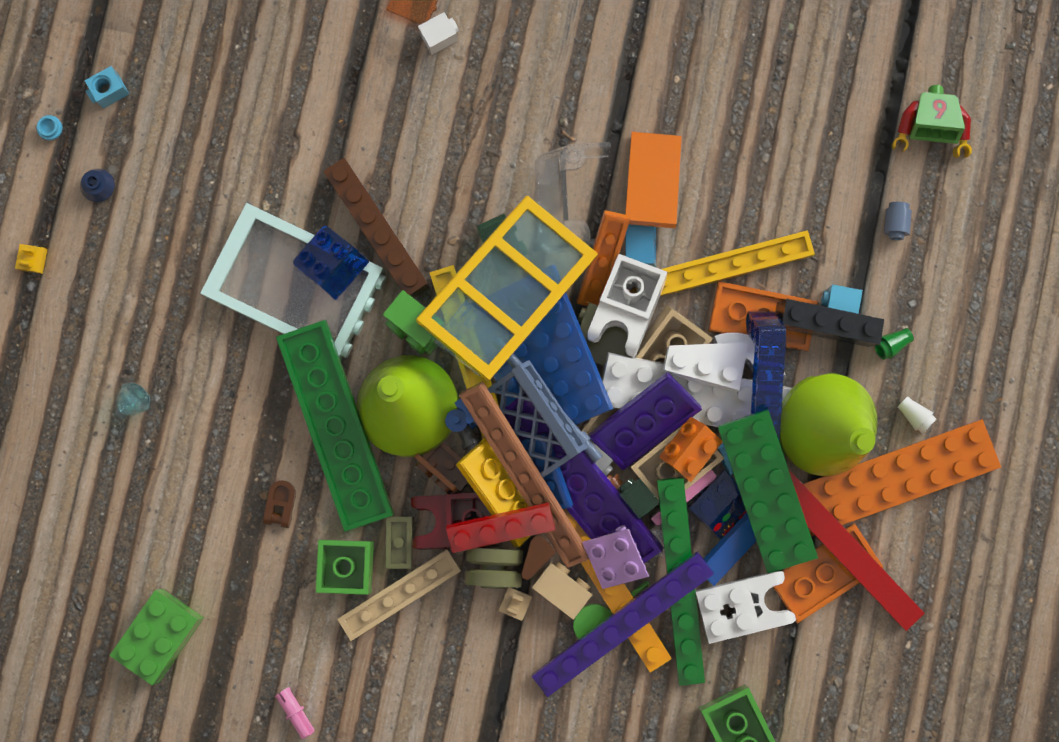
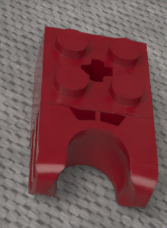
[411,493,502,550]

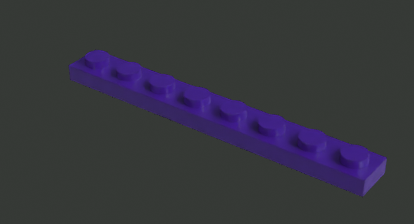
[532,551,714,697]

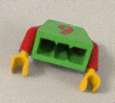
[892,85,972,158]

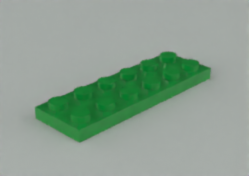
[718,409,818,573]

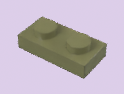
[386,517,413,569]

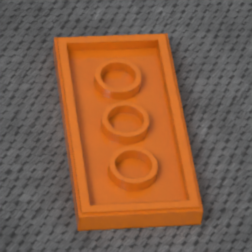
[625,132,682,229]
[708,281,818,352]
[773,523,883,624]

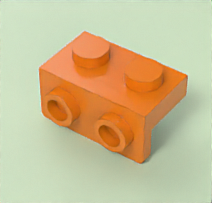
[659,417,723,482]

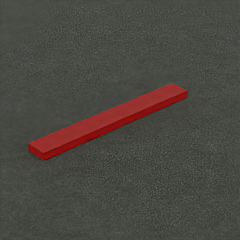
[789,470,925,631]

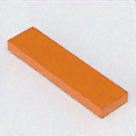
[577,210,630,306]

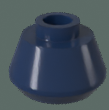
[80,168,115,202]

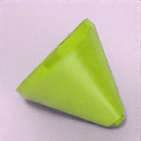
[356,355,458,457]
[776,373,877,476]

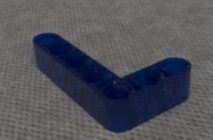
[746,311,786,441]

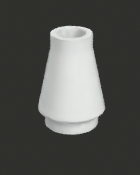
[897,397,937,434]

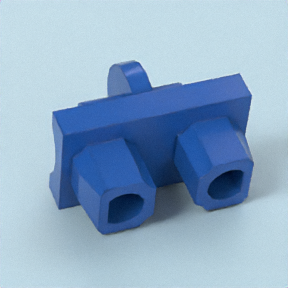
[445,398,478,432]

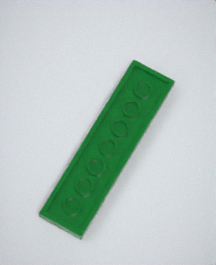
[276,320,394,532]

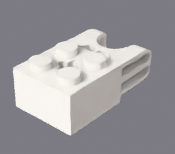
[588,254,667,357]
[696,571,796,644]

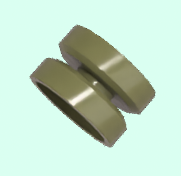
[465,548,523,589]

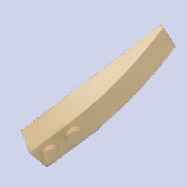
[581,305,713,444]

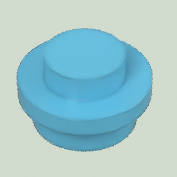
[36,115,63,141]

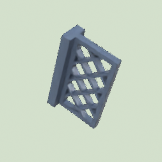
[488,360,588,477]

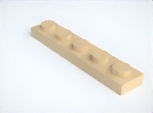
[337,549,461,641]

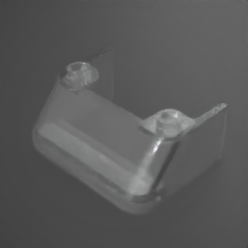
[534,142,611,254]

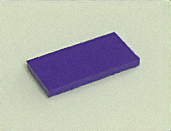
[589,372,702,470]

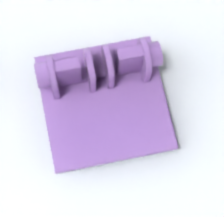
[582,525,649,589]

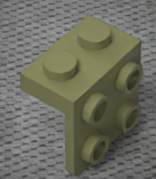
[578,302,628,367]

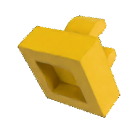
[15,244,47,274]

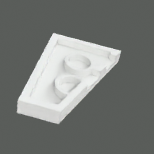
[662,342,749,393]

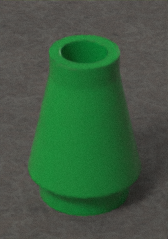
[874,328,914,360]

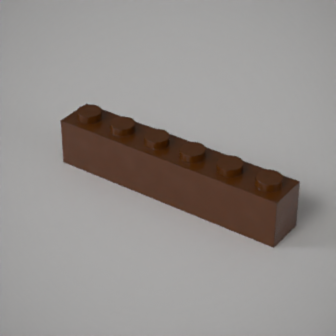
[323,158,430,298]

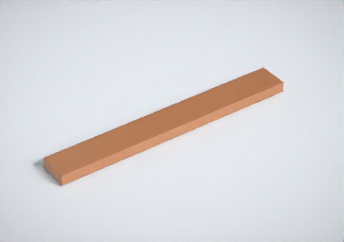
[459,381,589,568]

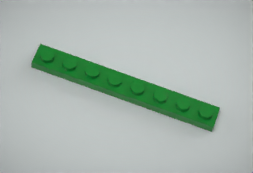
[657,477,705,686]

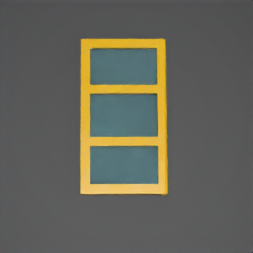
[415,196,598,382]

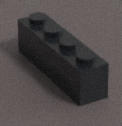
[773,299,884,347]

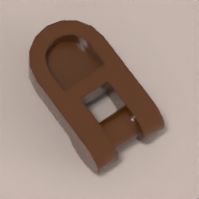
[263,480,296,529]

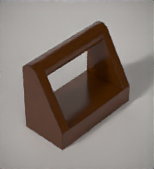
[522,534,557,580]

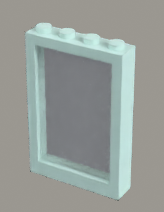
[201,203,387,361]

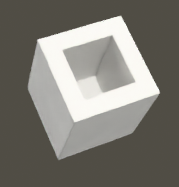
[418,12,459,55]

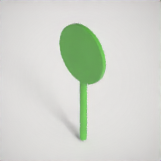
[573,581,649,639]

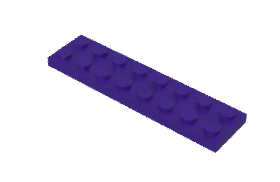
[504,393,664,563]

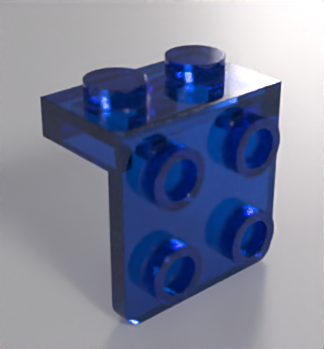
[293,226,369,300]

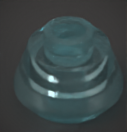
[116,383,150,416]

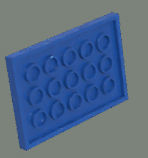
[467,265,614,425]

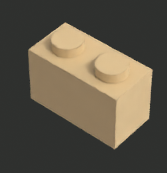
[532,562,592,620]

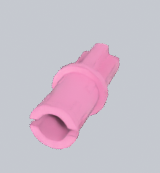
[275,687,314,739]

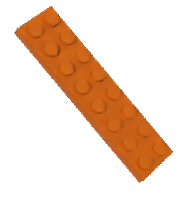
[803,419,1001,536]

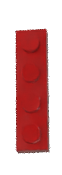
[446,502,555,553]

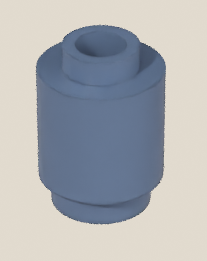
[884,202,912,240]

